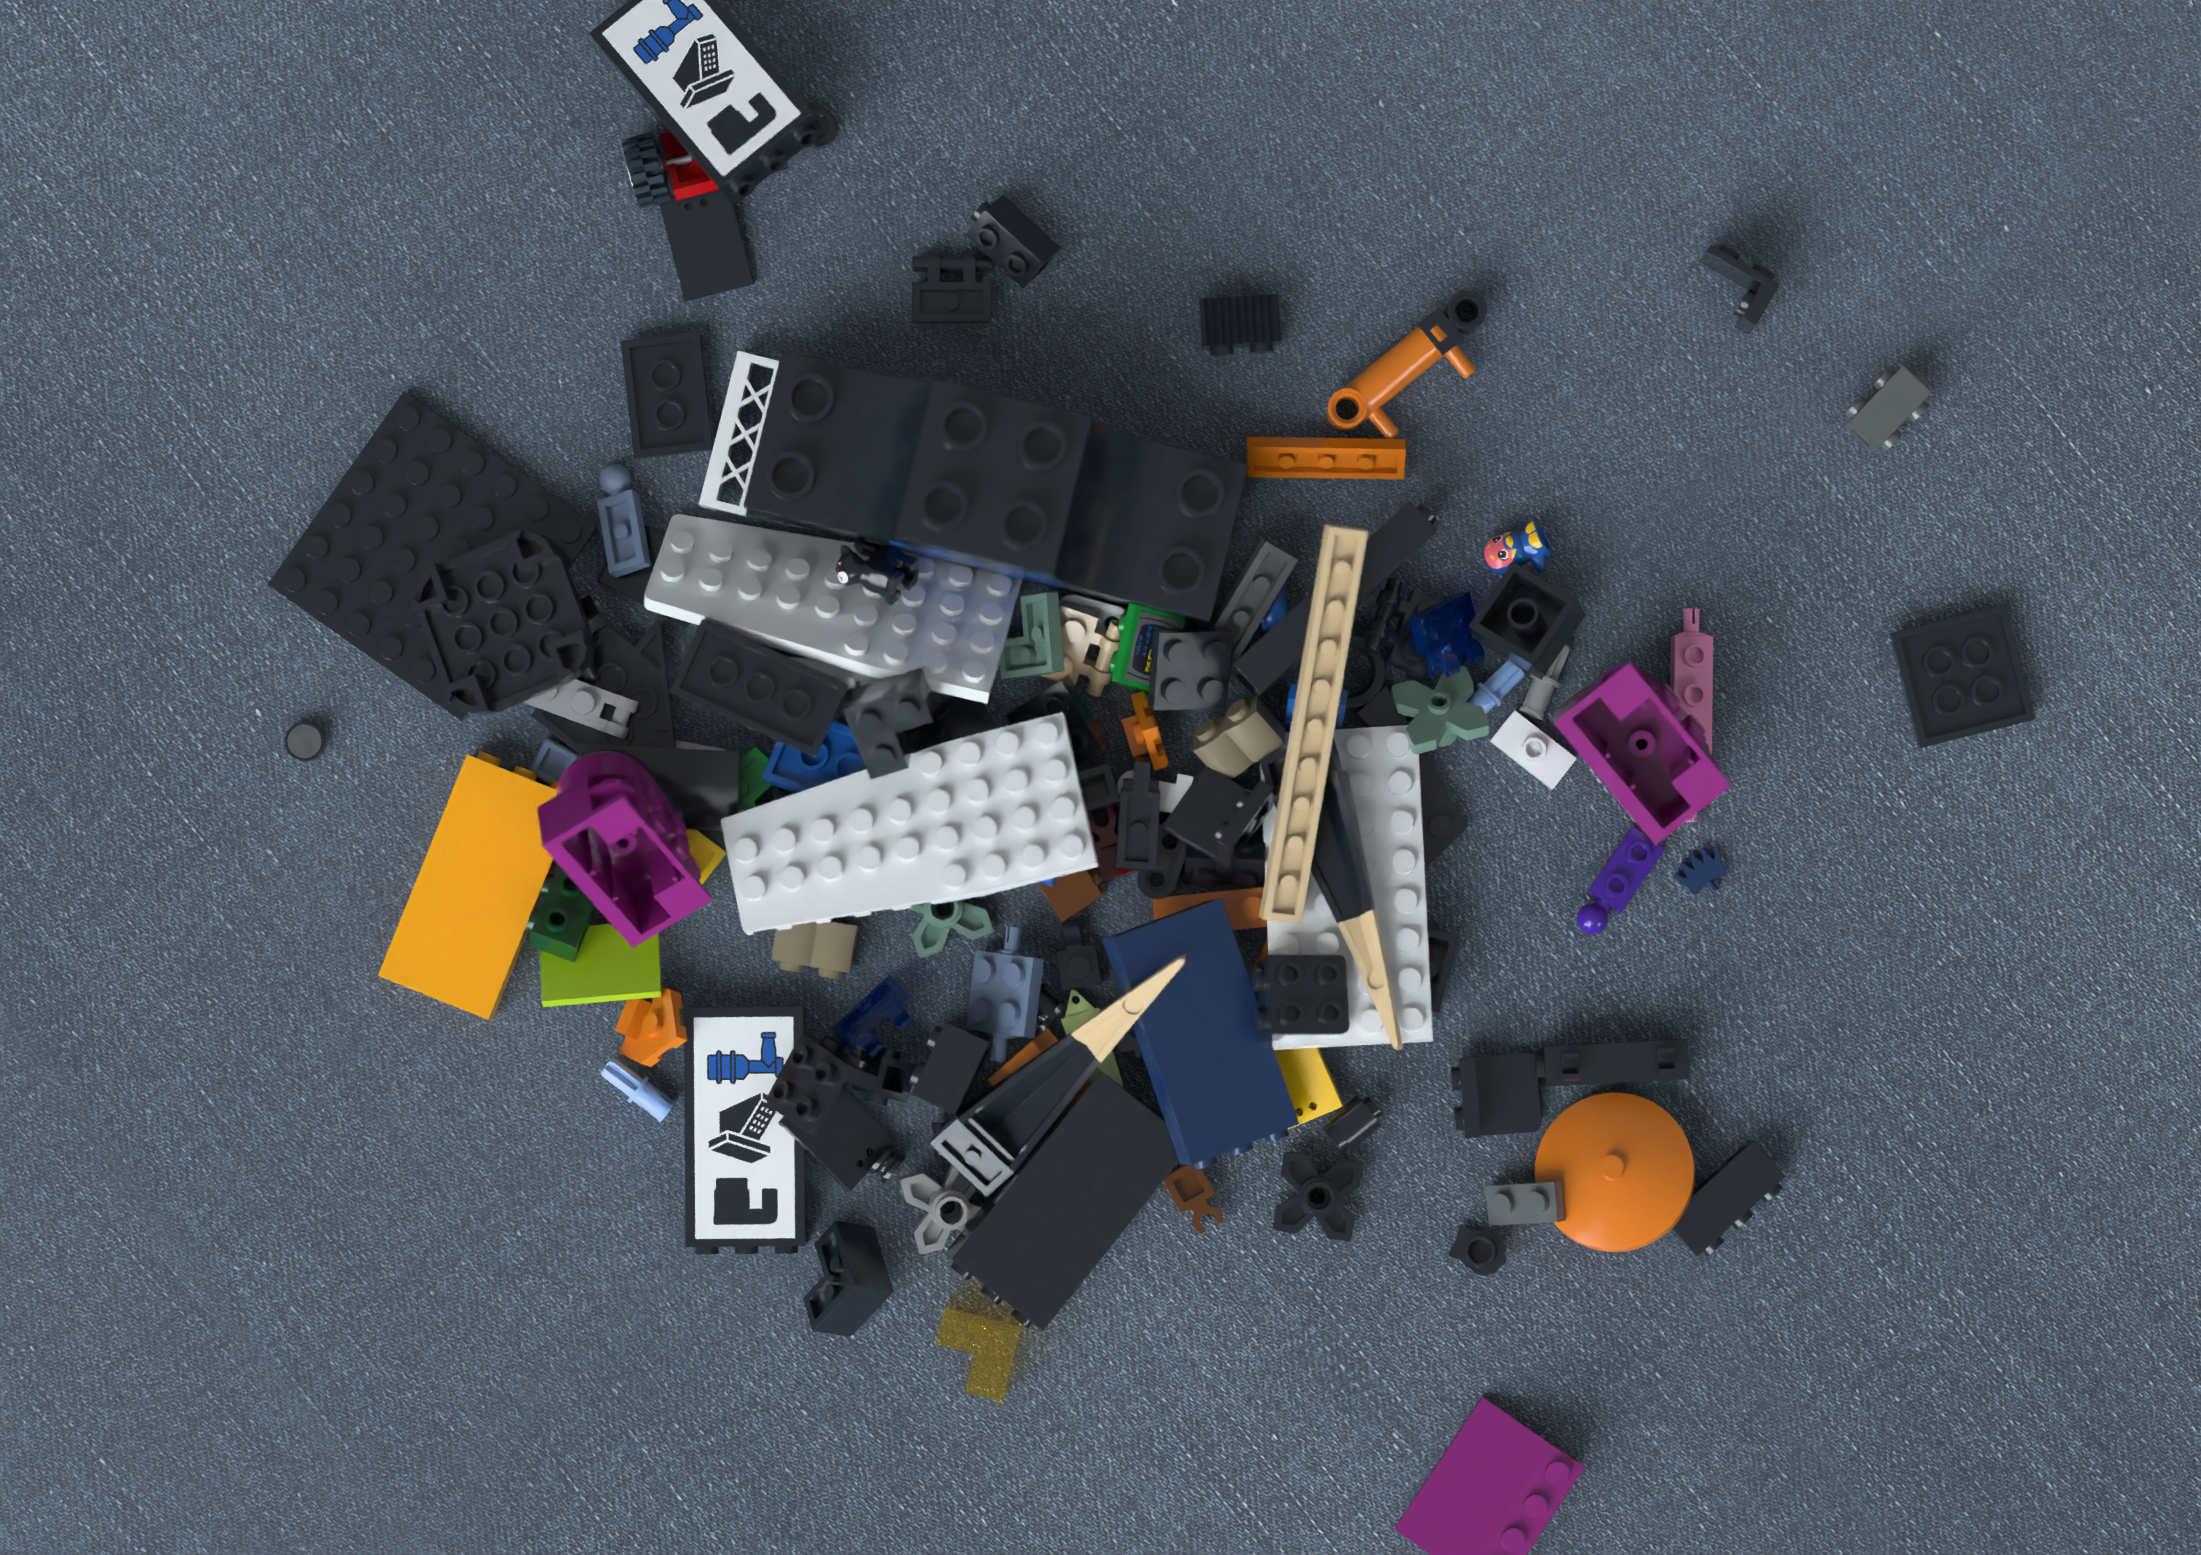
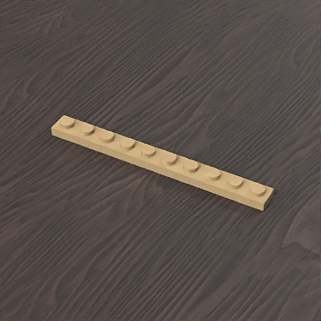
[1259,524,1368,924]

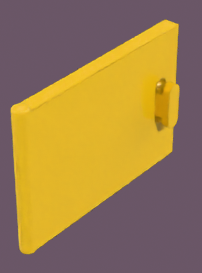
[1271,1042,1344,1129]

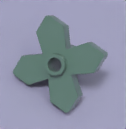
[1391,666,1489,754]
[908,899,994,958]

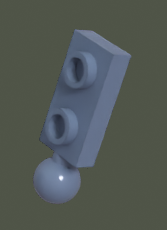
[597,463,651,577]

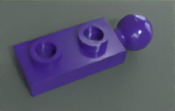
[1577,826,1665,934]

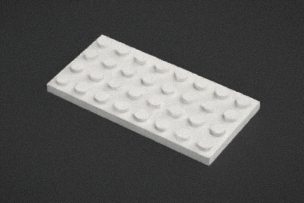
[1260,725,1433,1050]

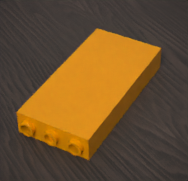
[378,751,558,1020]

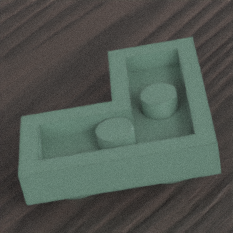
[1000,592,1065,679]

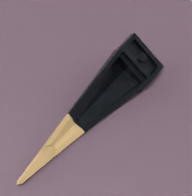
[1259,736,1403,1050]
[930,955,1186,1197]

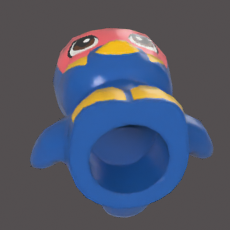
[1484,520,1552,575]

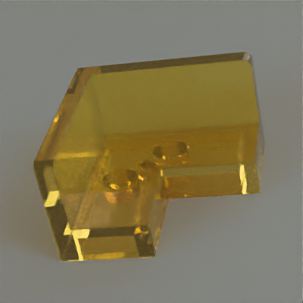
[936,1305,1022,1404]

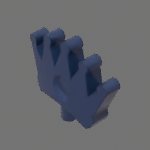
[1674,847,1726,895]

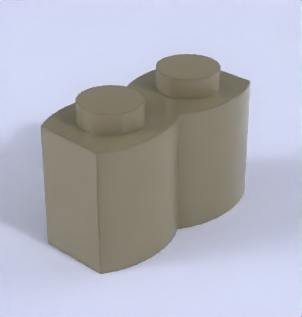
[1193,696,1285,780]
[771,921,859,979]

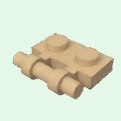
[1040,600,1121,697]

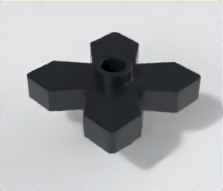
[1273,1151,1362,1241]

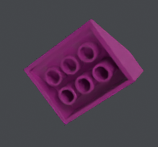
[1394,1397,1585,1555]

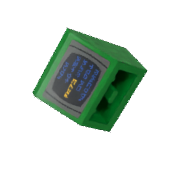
[1109,603,1197,693]

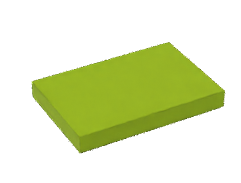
[540,924,662,1007]

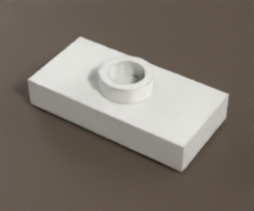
[1489,710,1577,790]

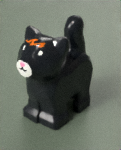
[835,539,920,606]

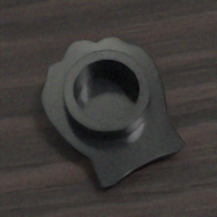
[1448,1224,1507,1276]

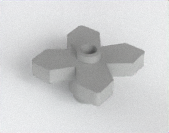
[900,1164,982,1254]

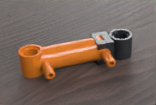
[1326,291,1487,439]

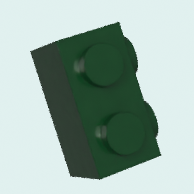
[526,865,597,962]

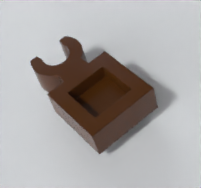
[1163,1165,1223,1234]

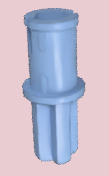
[1466,660,1525,714]
[601,1058,676,1122]

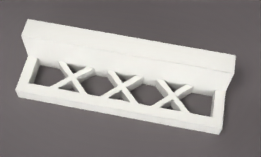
[699,351,779,517]

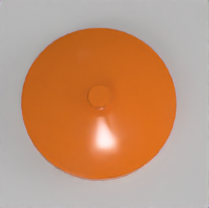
[1535,1092,1695,1252]

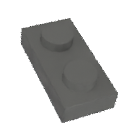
[1485,1181,1566,1226]

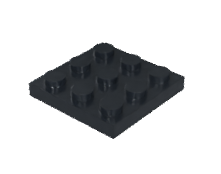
[1889,605,2036,749]

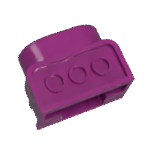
[1554,661,1731,845]
[537,751,713,947]

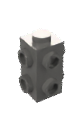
[1843,366,1932,453]

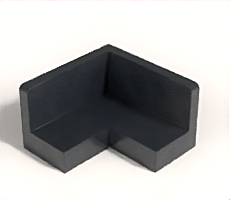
[803,1221,894,1336]

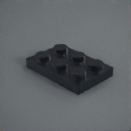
[621,332,713,460]

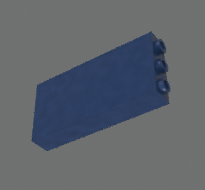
[1102,898,1299,1170]

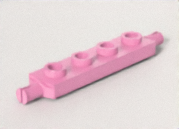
[1670,608,1713,822]

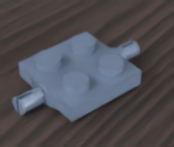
[966,926,1044,1062]

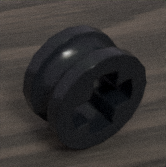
[869,1144,906,1184]

